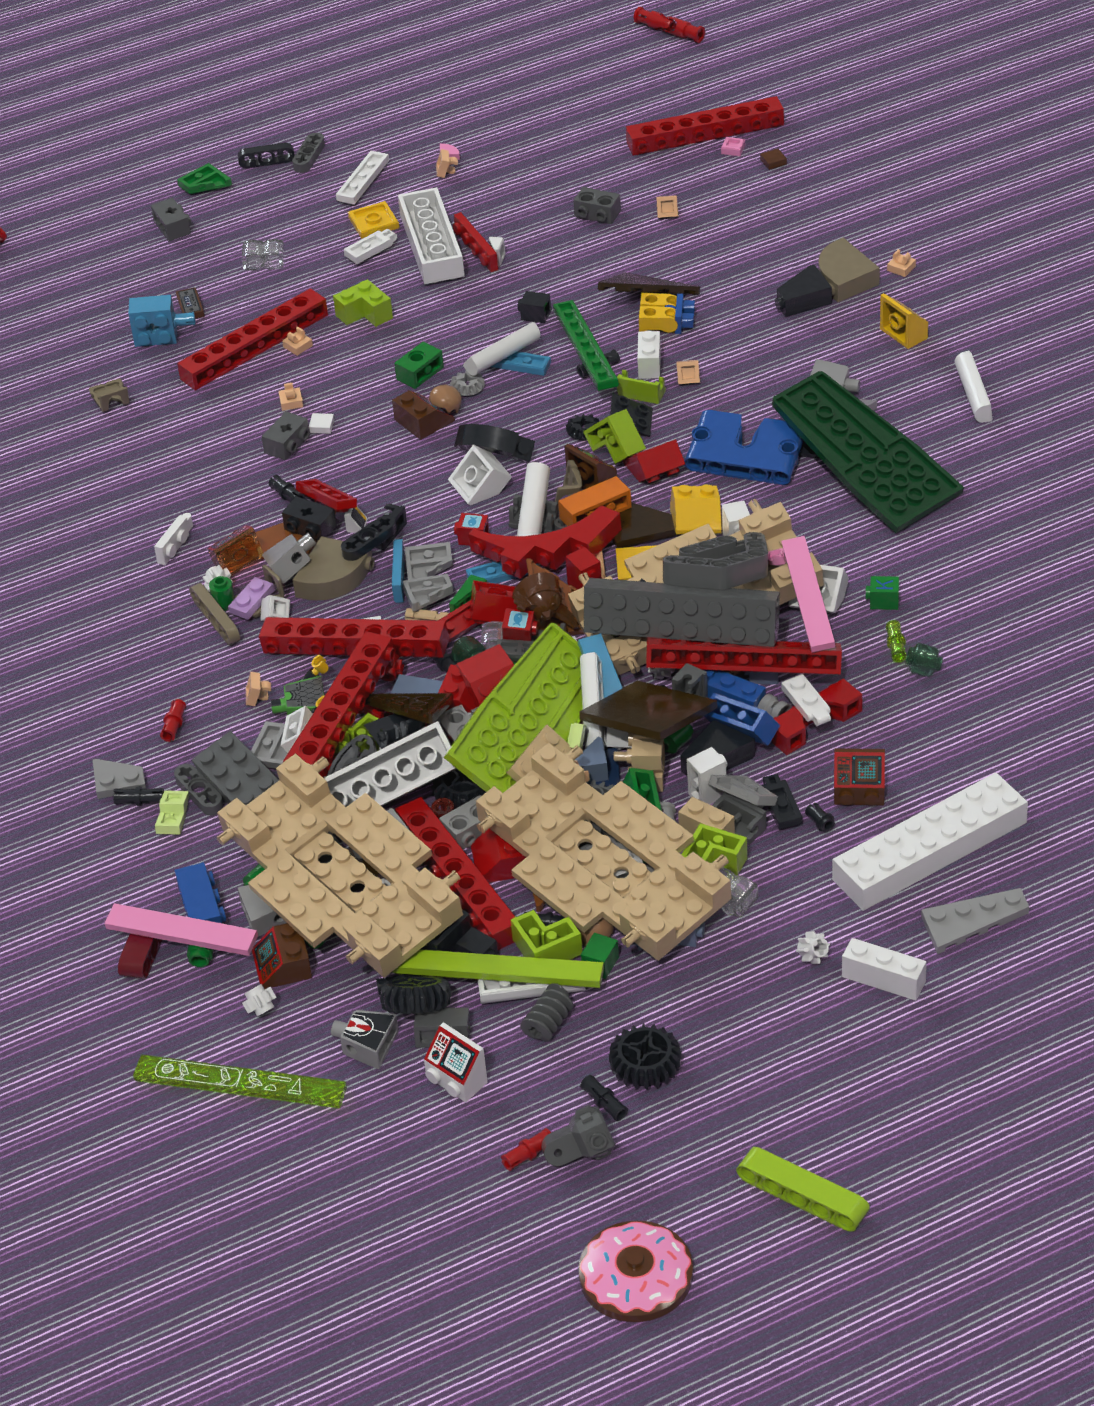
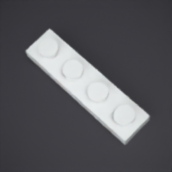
[336,151,389,205]

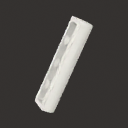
[463,322,540,376]
[955,351,993,423]
[517,462,550,536]
[580,652,607,749]
[478,979,586,1004]

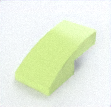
[567,723,587,749]
[155,791,189,834]

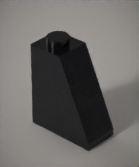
[775,264,832,317]
[680,720,755,775]

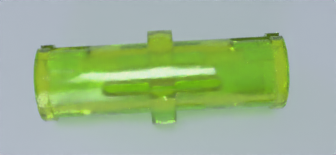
[885,620,907,663]

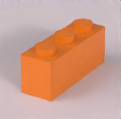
[558,476,632,526]

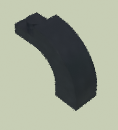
[454,424,535,463]

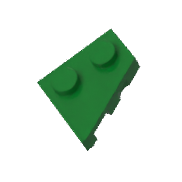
[177,163,232,194]

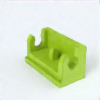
[617,370,666,404]

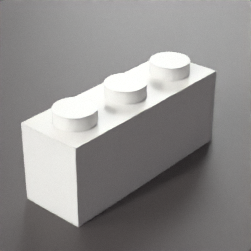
[842,938,926,1000]

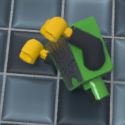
[271,655,328,715]

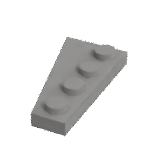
[921,888,1029,954]

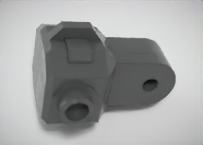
[541,1105,615,1166]

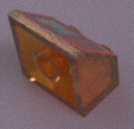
[207,525,263,576]

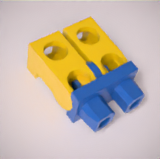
[639,293,695,334]

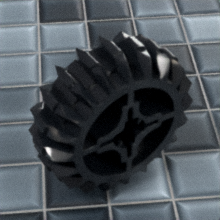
[432,769,486,812]
[379,976,451,1014]
[609,1023,682,1091]

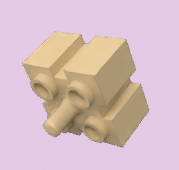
[613,733,665,792]

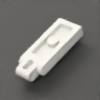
[344,229,397,264]
[154,513,193,565]
[781,674,831,726]

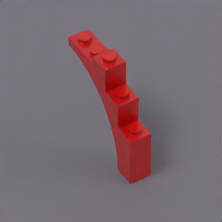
[469,505,622,579]

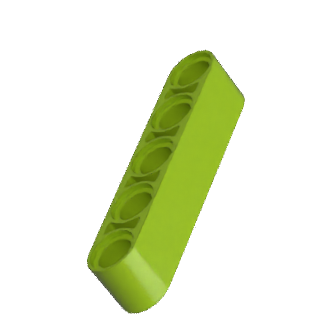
[736,1147,870,1232]

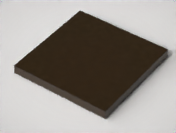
[579,680,717,741]

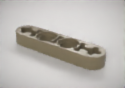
[189,583,240,645]

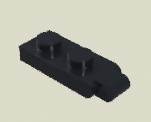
[761,774,803,830]

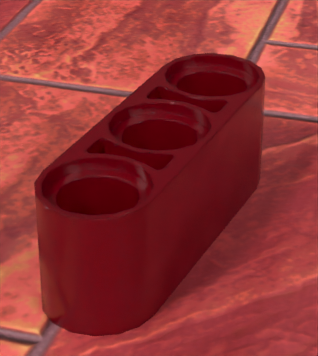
[118,933,162,979]

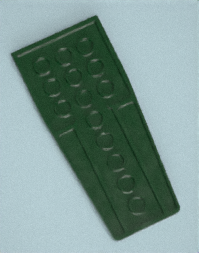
[772,371,964,533]

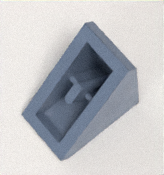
[575,736,608,783]

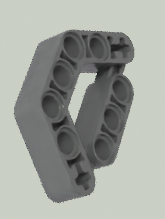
[663,532,768,590]

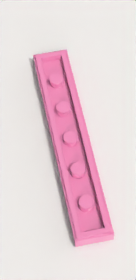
[781,536,835,652]
[104,903,258,956]

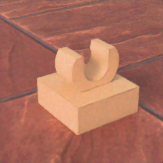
[436,149,458,178]
[656,195,678,218]
[887,249,916,277]
[282,327,313,356]
[676,360,700,384]
[278,383,303,411]
[245,672,271,706]

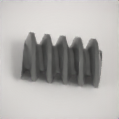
[520,983,574,1041]

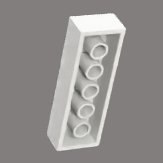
[398,187,465,284]
[324,721,457,832]

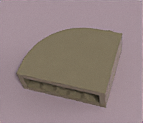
[818,237,880,302]
[293,536,375,600]

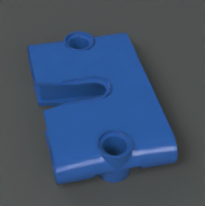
[684,410,803,485]

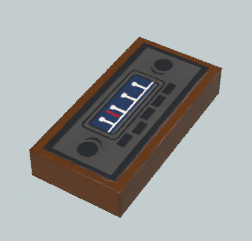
[176,287,205,319]

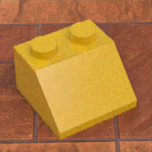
[880,293,928,349]
[670,484,722,534]

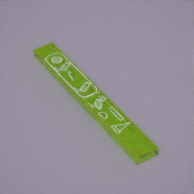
[133,1054,347,1108]

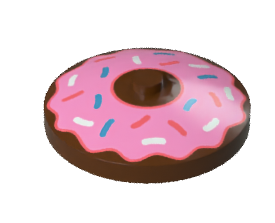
[578,1221,693,1322]

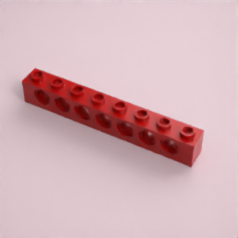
[626,96,784,156]
[177,288,328,391]
[259,617,450,658]
[283,631,396,775]
[646,637,842,674]
[395,797,515,950]

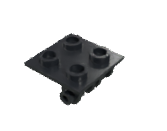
[610,393,653,437]
[363,713,425,749]

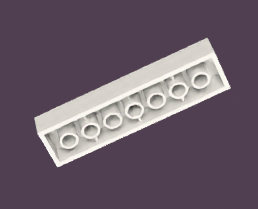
[832,773,1028,911]

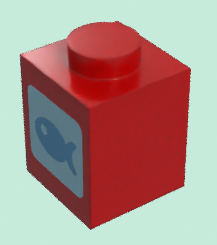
[454,513,490,546]
[502,608,538,641]

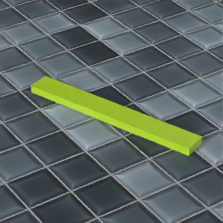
[392,950,604,988]

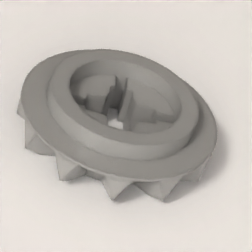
[450,371,485,396]

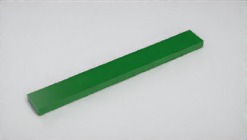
[553,300,619,391]

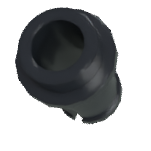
[805,802,835,832]

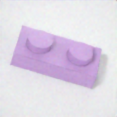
[228,577,275,620]

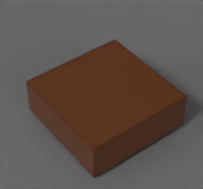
[760,149,787,170]

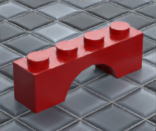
[771,678,862,755]

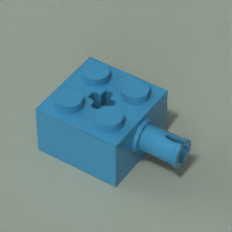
[128,295,196,347]

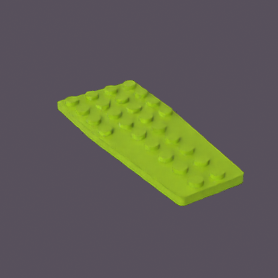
[443,623,583,793]

